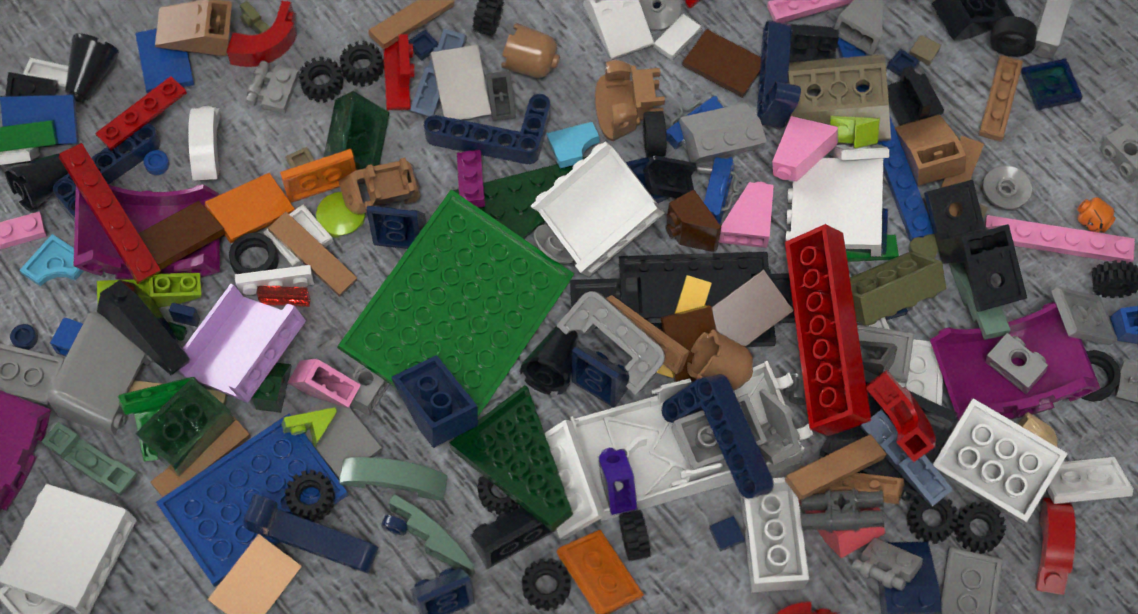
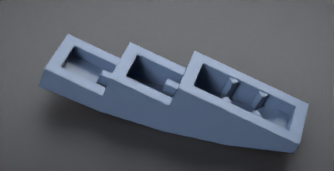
[410,28,467,117]
[860,409,953,506]

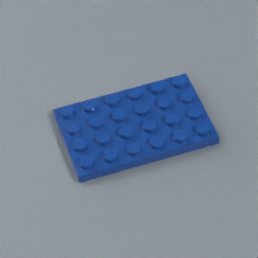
[156,414,348,587]

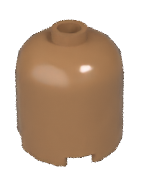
[501,23,560,78]
[687,330,753,391]

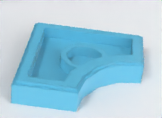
[547,122,600,168]
[19,234,84,287]

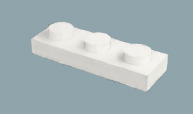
[235,265,314,295]

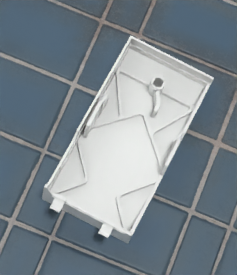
[570,361,813,521]

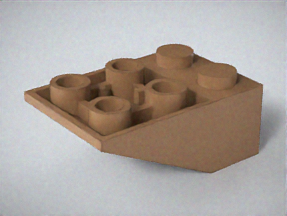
[155,0,232,56]
[895,115,966,185]

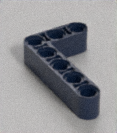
[757,20,801,129]
[424,94,550,164]
[53,123,160,222]
[661,374,774,499]
[243,494,379,573]

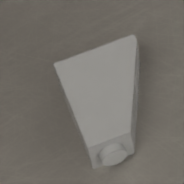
[834,0,884,55]
[1031,0,1072,59]

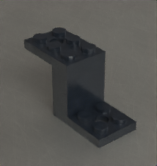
[924,179,1027,311]

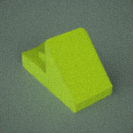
[830,116,880,148]
[281,407,337,447]

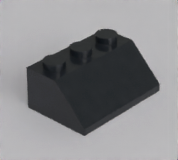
[470,505,556,569]

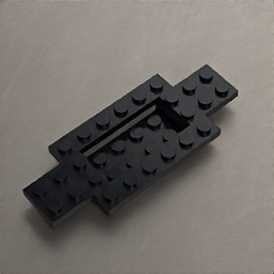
[570,252,795,351]

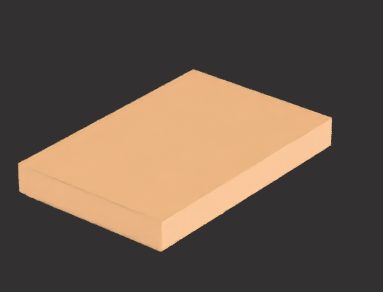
[208,534,302,614]

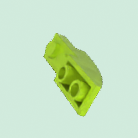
[97,273,201,308]

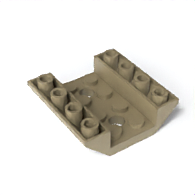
[789,54,891,145]

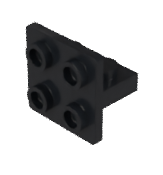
[789,24,839,63]
[887,66,944,126]

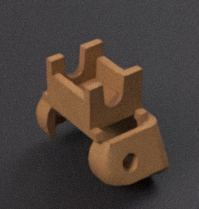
[595,60,665,141]
[339,158,421,214]

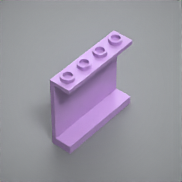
[178,284,306,403]

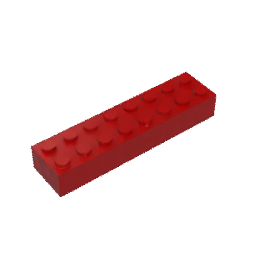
[785,224,871,436]

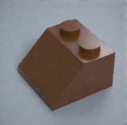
[665,190,721,252]

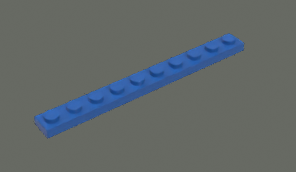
[837,37,934,242]

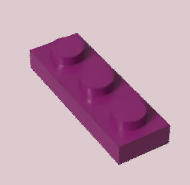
[457,150,485,207]

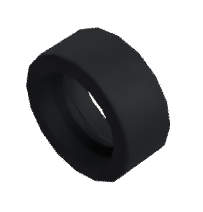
[990,16,1037,57]
[643,111,667,158]
[229,232,279,274]
[1081,350,1121,402]

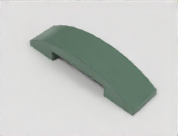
[41,422,137,496]
[339,457,447,501]

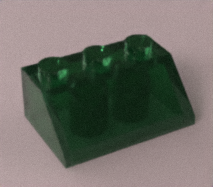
[323,91,390,170]
[135,378,235,476]

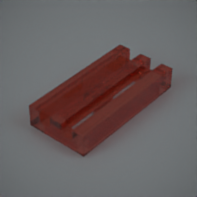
[256,286,311,307]

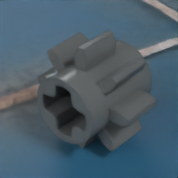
[784,373,806,405]

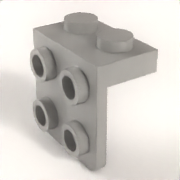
[758,388,801,465]

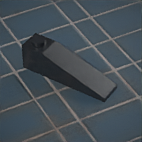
[97,280,190,375]

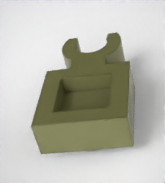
[240,1,270,34]

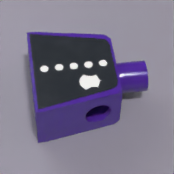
[598,448,637,515]

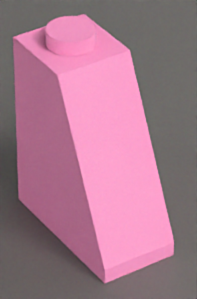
[772,116,838,182]
[719,182,774,248]
[288,359,361,408]

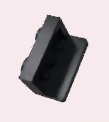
[0,72,57,97]
[643,156,697,198]

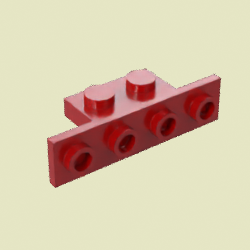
[383,34,414,110]
[95,76,187,150]

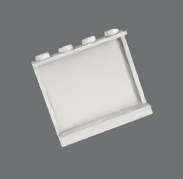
[531,141,665,277]
[786,158,883,256]
[0,484,137,614]

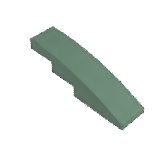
[949,262,1010,339]
[389,494,475,577]

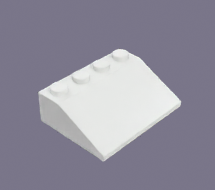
[933,399,1068,524]

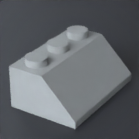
[679,103,767,163]
[672,394,767,470]

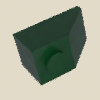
[251,362,292,413]

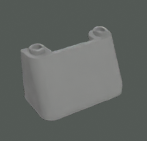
[557,291,665,395]
[48,312,154,436]

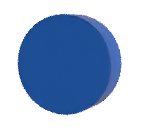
[143,150,169,175]

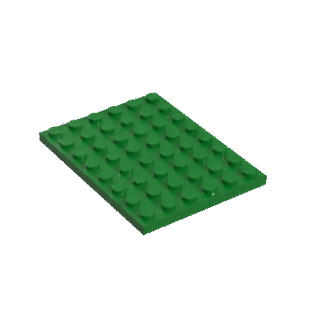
[337,189,574,416]

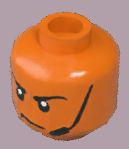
[1077,197,1116,233]

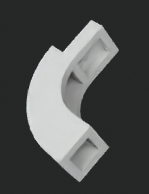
[188,106,220,181]

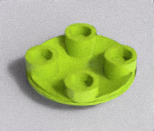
[316,192,365,238]

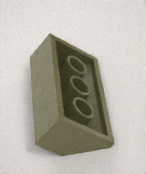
[850,251,947,326]

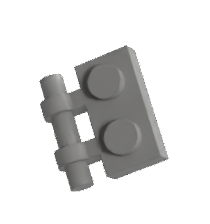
[245,61,299,114]
[852,537,923,591]

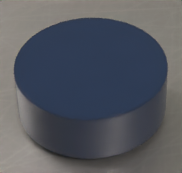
[10,324,38,350]
[381,515,408,535]

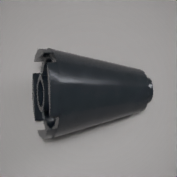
[65,33,119,102]
[5,154,68,211]
[520,325,578,395]

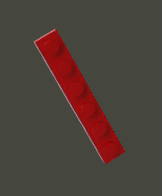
[59,143,161,284]

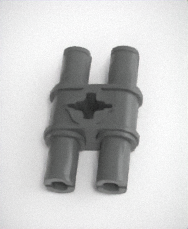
[801,488,885,533]

